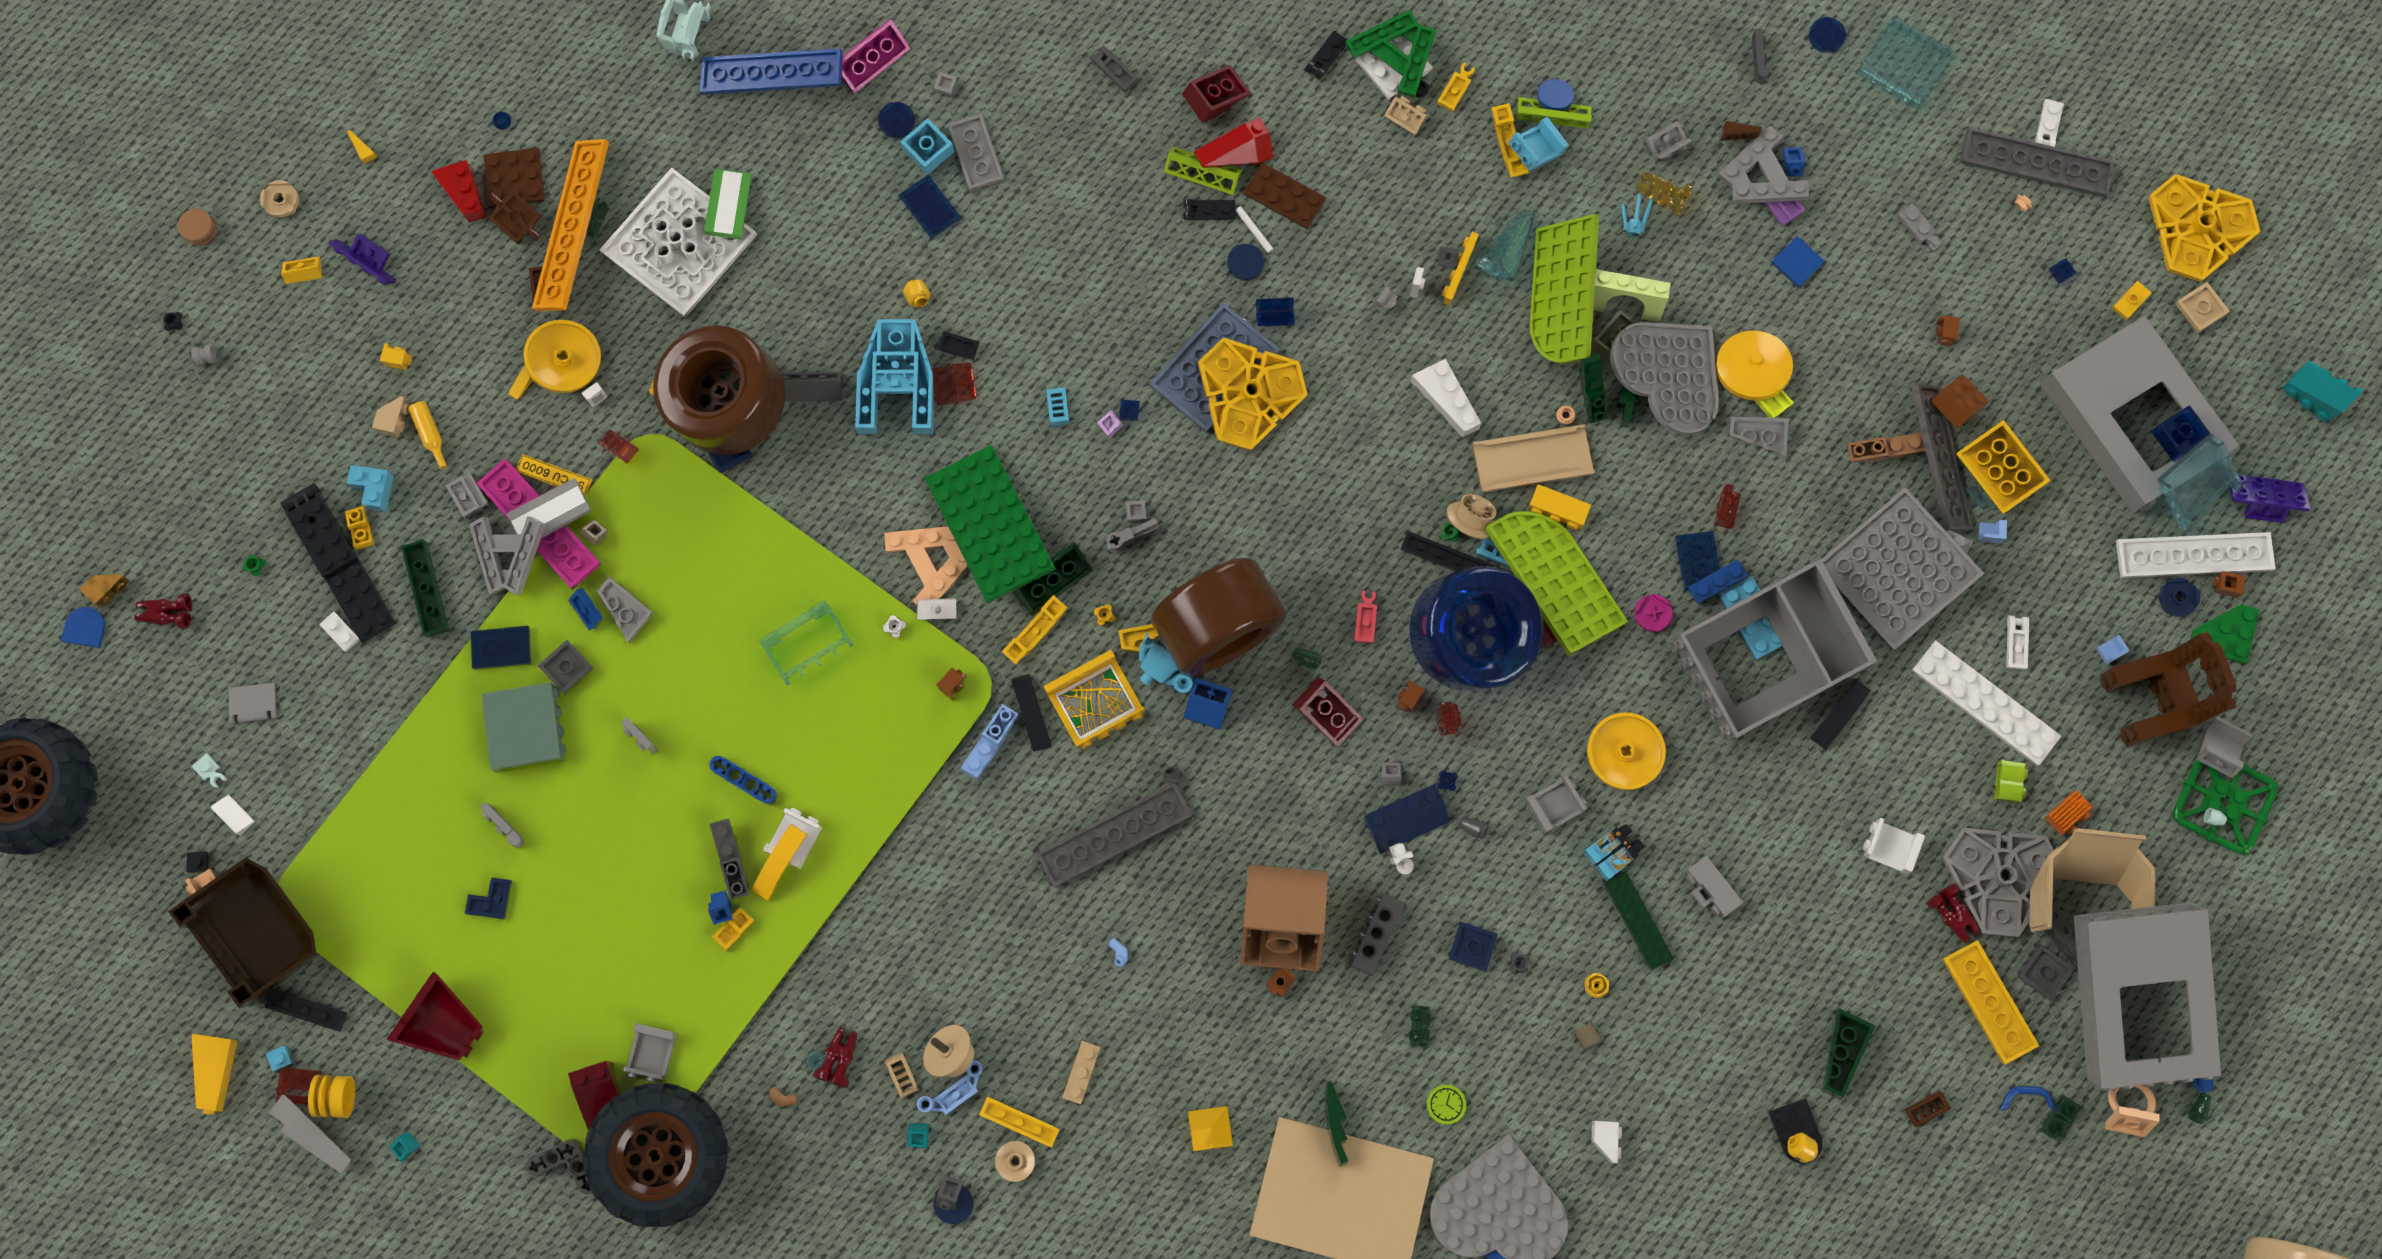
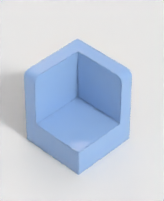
[1978,520,2007,543]
[2096,635,2130,665]

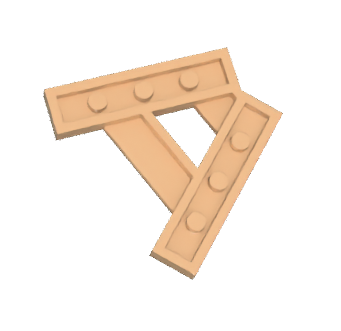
[884,526,968,605]

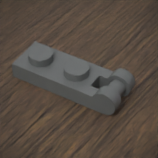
[1752,29,1769,84]
[1090,46,1138,93]

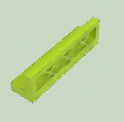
[1516,97,1592,129]
[1164,147,1243,195]

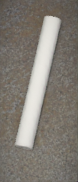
[1235,206,1274,254]

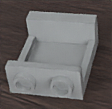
[1525,775,1587,834]
[623,1023,678,1083]

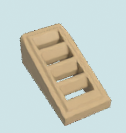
[885,1052,919,1098]

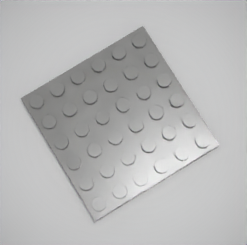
[1821,487,1985,650]

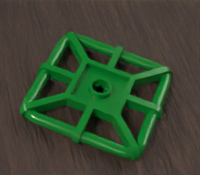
[2172,756,2279,856]

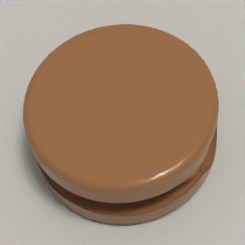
[178,209,217,246]

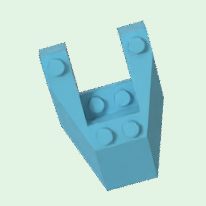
[855,319,934,434]

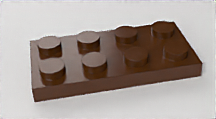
[1243,162,1326,230]

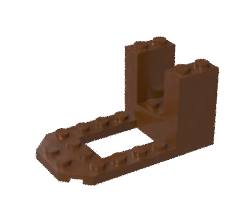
[2100,632,2236,748]

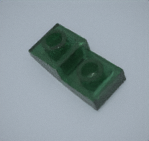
[2041,1096,2081,1142]

